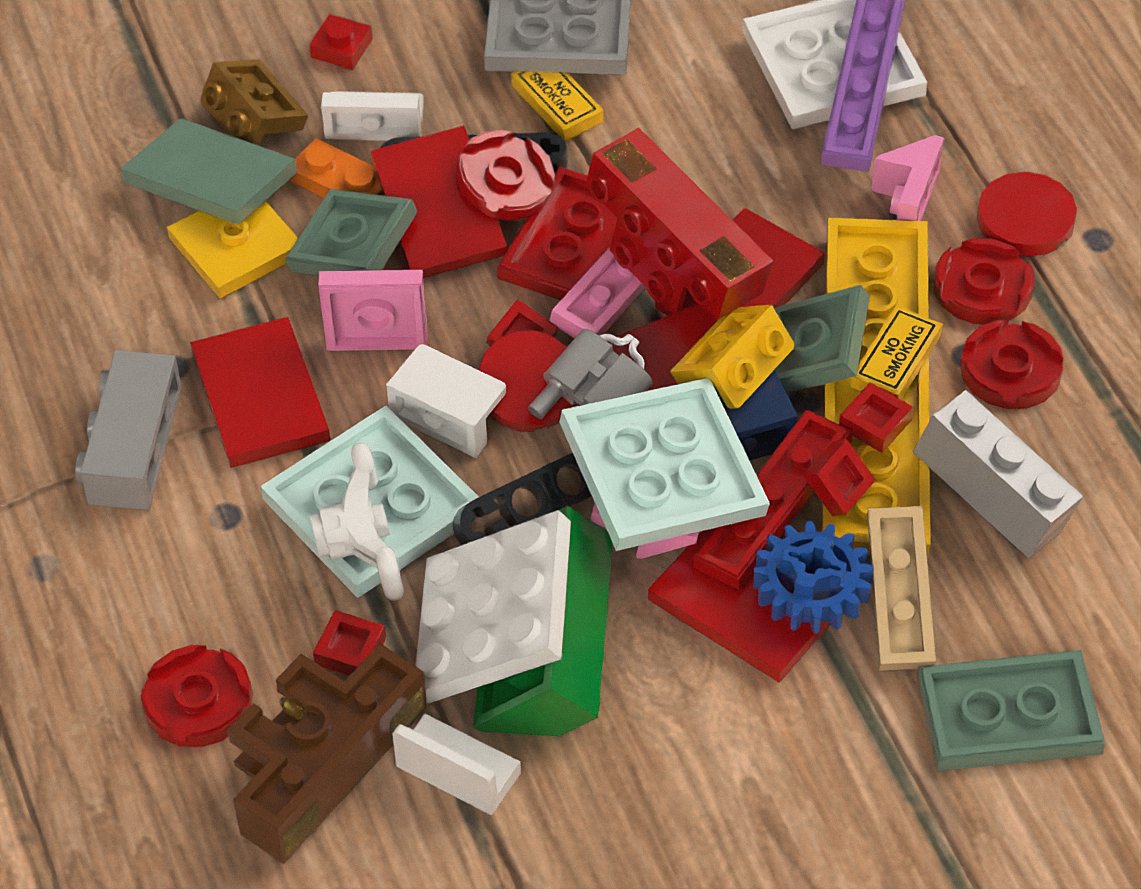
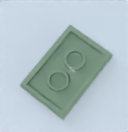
[120,118,297,225]
[917,650,1105,771]

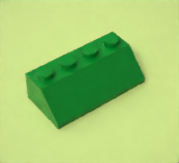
[473,506,613,736]

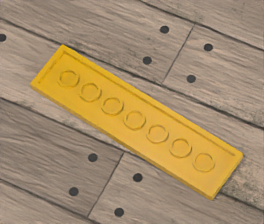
[822,218,931,558]

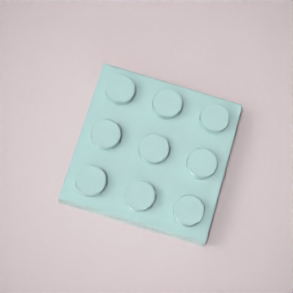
[559,378,770,551]
[260,405,479,598]

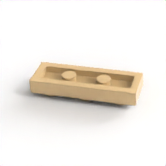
[867,506,936,671]

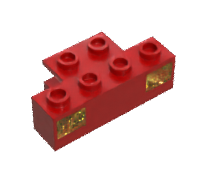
[585,128,773,320]

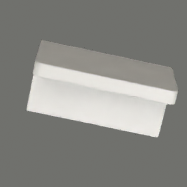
[321,91,424,141]
[386,344,506,458]
[393,714,521,815]

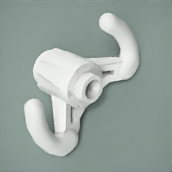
[310,442,404,601]

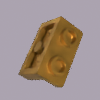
[201,59,308,146]

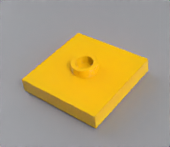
[167,201,298,299]

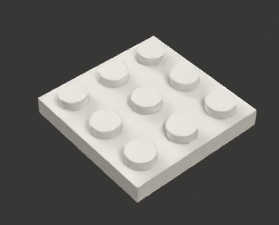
[743,0,927,129]
[416,510,571,704]

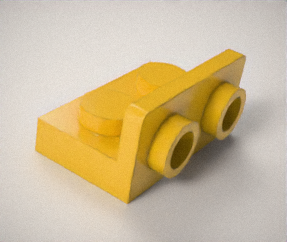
[670,305,795,409]

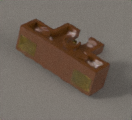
[227,644,427,864]

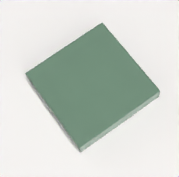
[285,189,418,276]
[774,285,870,393]

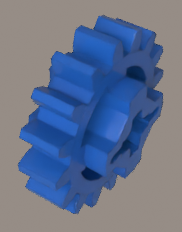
[753,521,873,633]

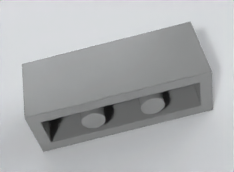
[75,350,182,510]
[913,390,1084,558]

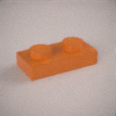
[289,138,384,198]

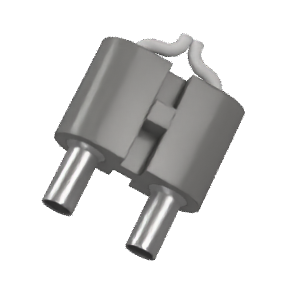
[528,329,653,419]

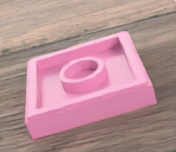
[318,270,428,351]

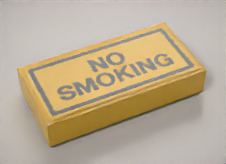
[511,71,604,141]
[850,305,943,400]

